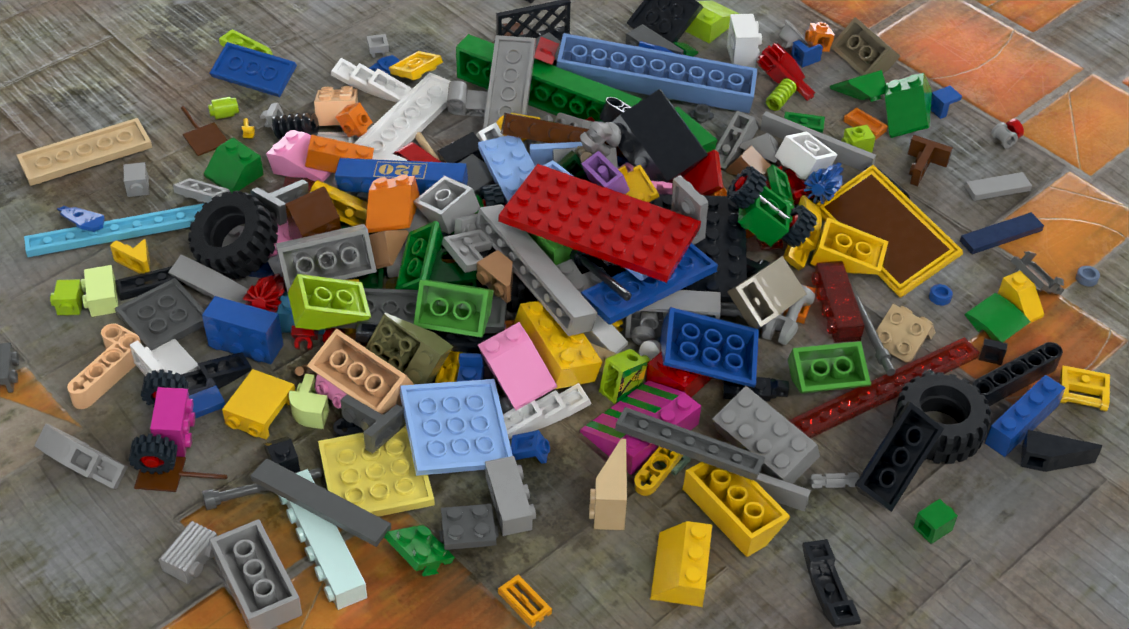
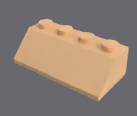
[307,328,414,414]

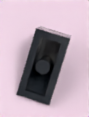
[263,436,300,473]

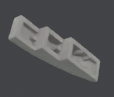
[168,255,248,304]

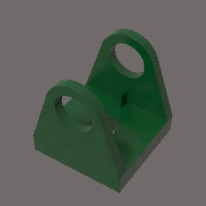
[430,248,477,287]

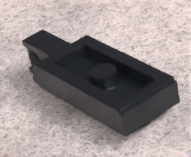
[723,377,789,402]

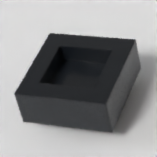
[979,338,1008,365]

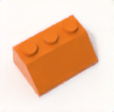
[305,134,374,173]

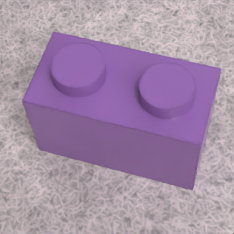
[581,151,630,194]

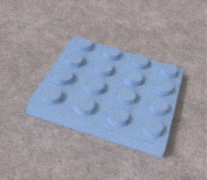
[400,379,513,476]

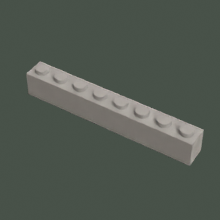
[475,204,597,336]

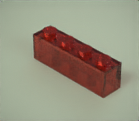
[811,261,865,343]

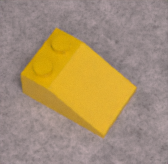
[810,218,888,275]

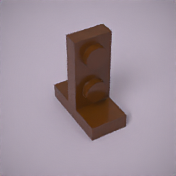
[908,135,953,186]

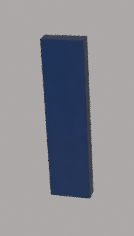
[960,212,1044,254]

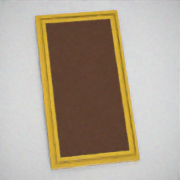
[816,165,963,298]

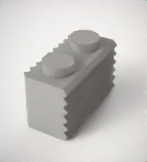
[159,521,217,584]

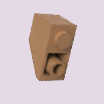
[476,250,513,303]

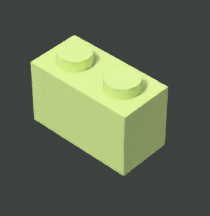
[81,265,118,317]

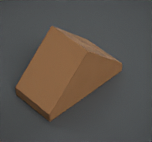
[726,145,771,177]
[369,230,409,269]

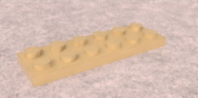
[17,118,152,186]

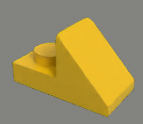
[110,239,150,274]

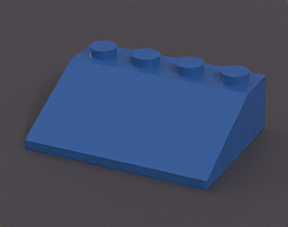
[660,307,759,388]

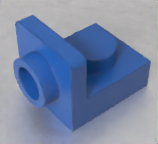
[457,353,485,382]
[511,430,550,464]

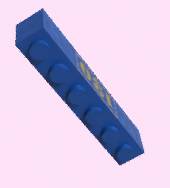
[335,158,468,195]

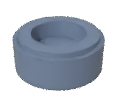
[1076,266,1100,287]

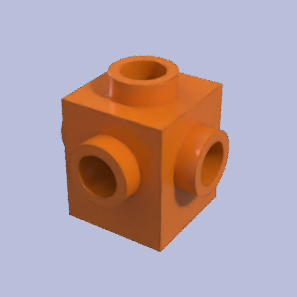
[805,22,835,52]
[335,102,373,137]

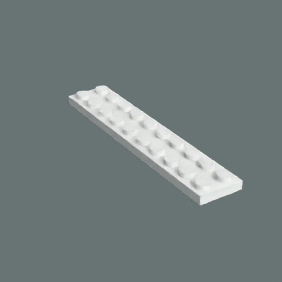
[310,73,451,196]

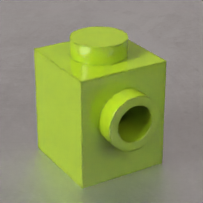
[841,125,876,153]
[50,279,84,315]

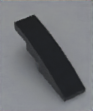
[180,352,252,396]

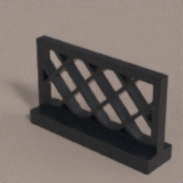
[494,0,571,44]

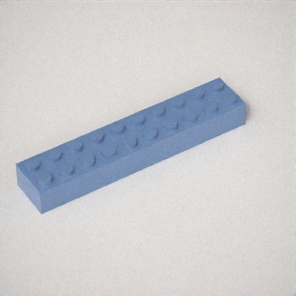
[556,33,758,113]

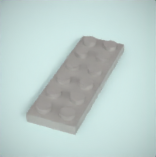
[483,35,536,129]

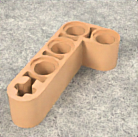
[67,324,141,409]

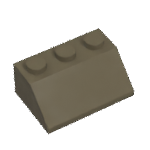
[831,17,900,76]

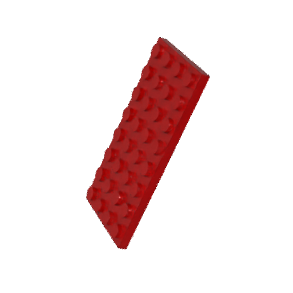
[498,164,701,283]

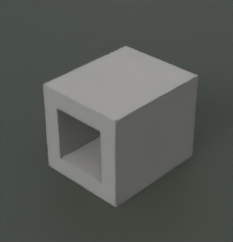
[124,162,149,197]

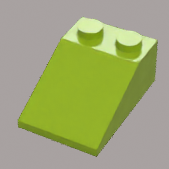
[685,1,739,44]
[288,274,371,330]

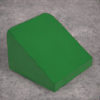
[673,42,698,57]

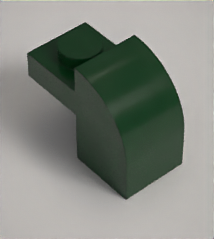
[557,150,592,183]

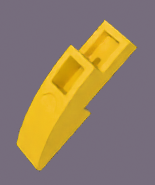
[783,195,822,271]

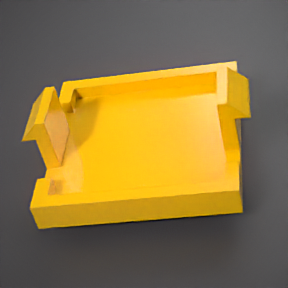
[618,165,660,202]

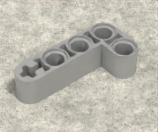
[447,81,488,117]

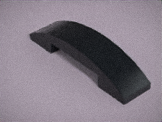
[802,539,861,628]

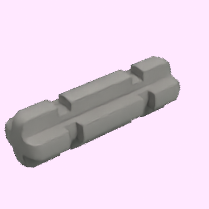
[810,472,859,488]

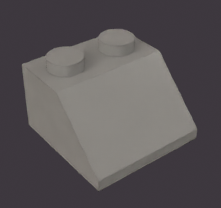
[413,176,480,234]

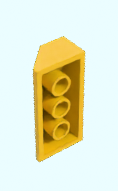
[682,462,790,557]

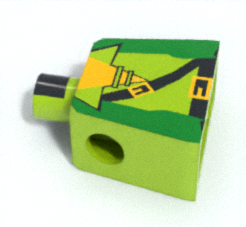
[599,349,651,404]

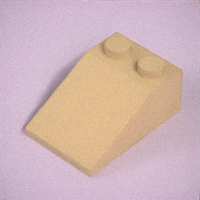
[589,439,627,530]

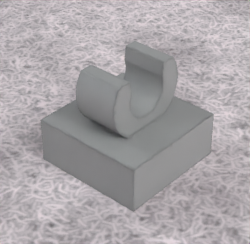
[367,34,389,58]
[260,103,285,130]

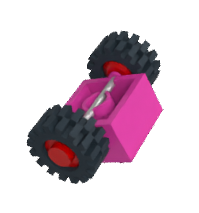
[129,369,195,474]

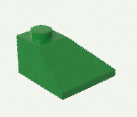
[830,70,886,102]

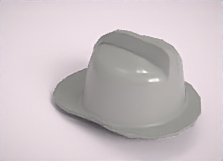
[779,20,808,49]

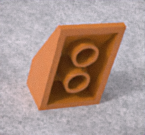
[366,175,420,233]

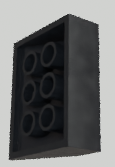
[611,89,709,186]

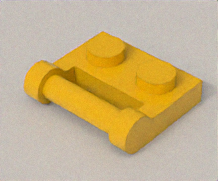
[1060,365,1110,412]

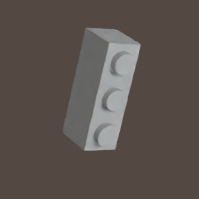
[485,456,536,536]

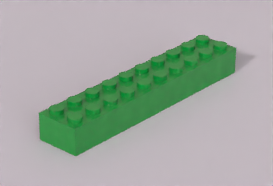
[456,34,642,123]

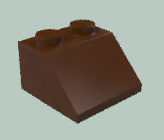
[285,186,341,240]

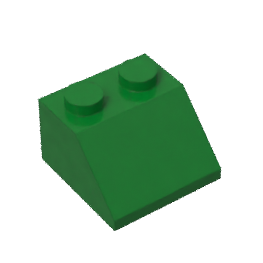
[204,137,264,193]

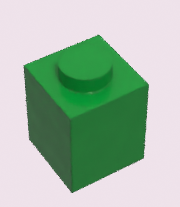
[913,499,958,544]

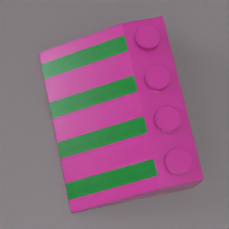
[580,380,701,475]

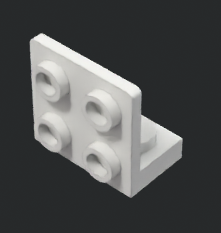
[130,339,198,376]

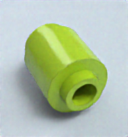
[208,96,239,120]

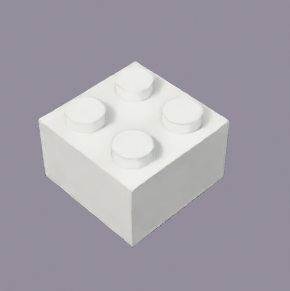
[727,14,762,68]
[775,132,838,180]

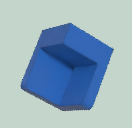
[791,40,823,68]
[931,86,962,119]

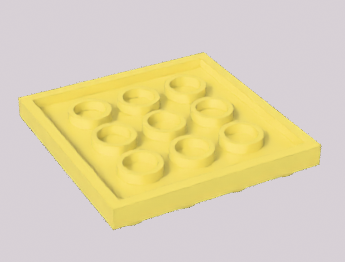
[318,426,435,517]

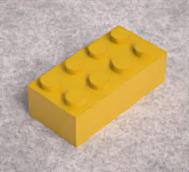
[514,301,602,389]

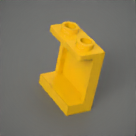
[222,369,295,440]

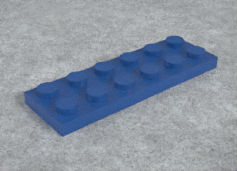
[581,243,718,325]

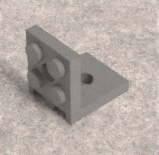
[671,175,708,245]

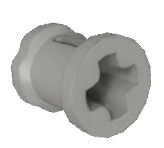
[991,122,1018,149]

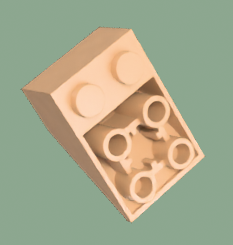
[314,86,358,126]

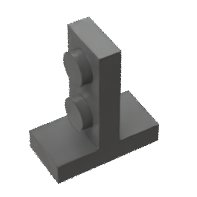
[251,179,309,225]
[341,394,406,454]

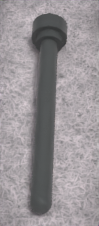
[202,468,323,511]

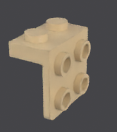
[876,304,936,363]

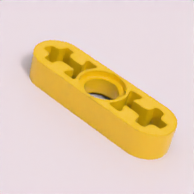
[634,446,684,496]

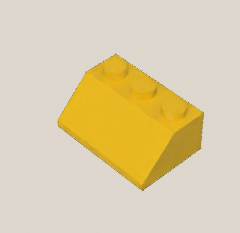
[650,521,712,607]

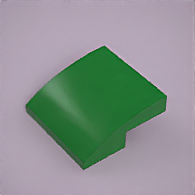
[964,293,1031,342]

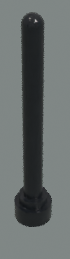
[570,249,632,301]

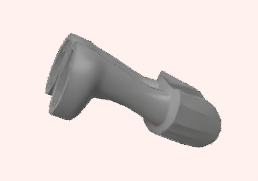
[580,121,621,157]
[762,284,815,345]

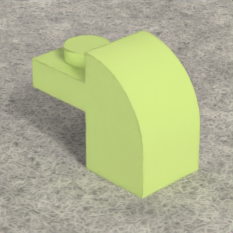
[289,374,329,429]

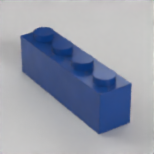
[985,375,1066,457]

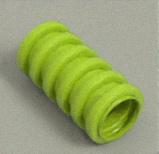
[766,78,796,111]

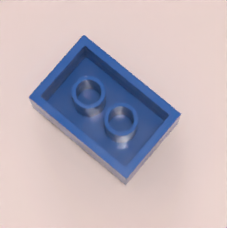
[202,296,284,364]

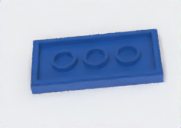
[210,42,297,97]

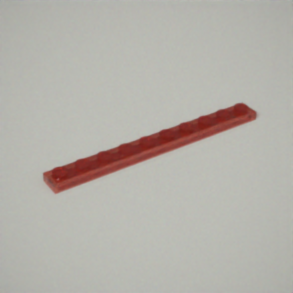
[788,337,980,439]

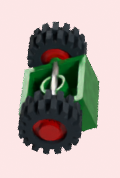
[727,166,817,248]

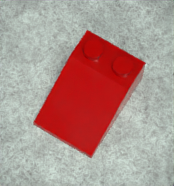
[646,351,713,398]

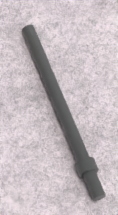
[843,280,896,376]

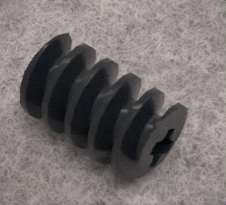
[272,112,319,141]

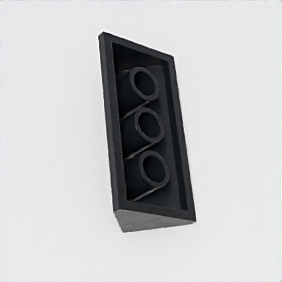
[855,401,944,512]

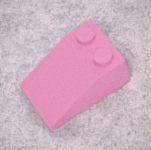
[266,130,332,182]
[478,322,557,410]

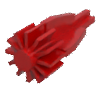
[757,43,816,101]
[243,273,285,313]

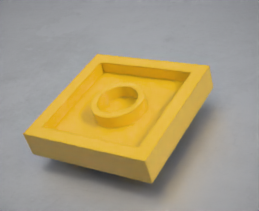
[389,51,443,80]

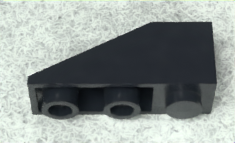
[1020,430,1102,472]

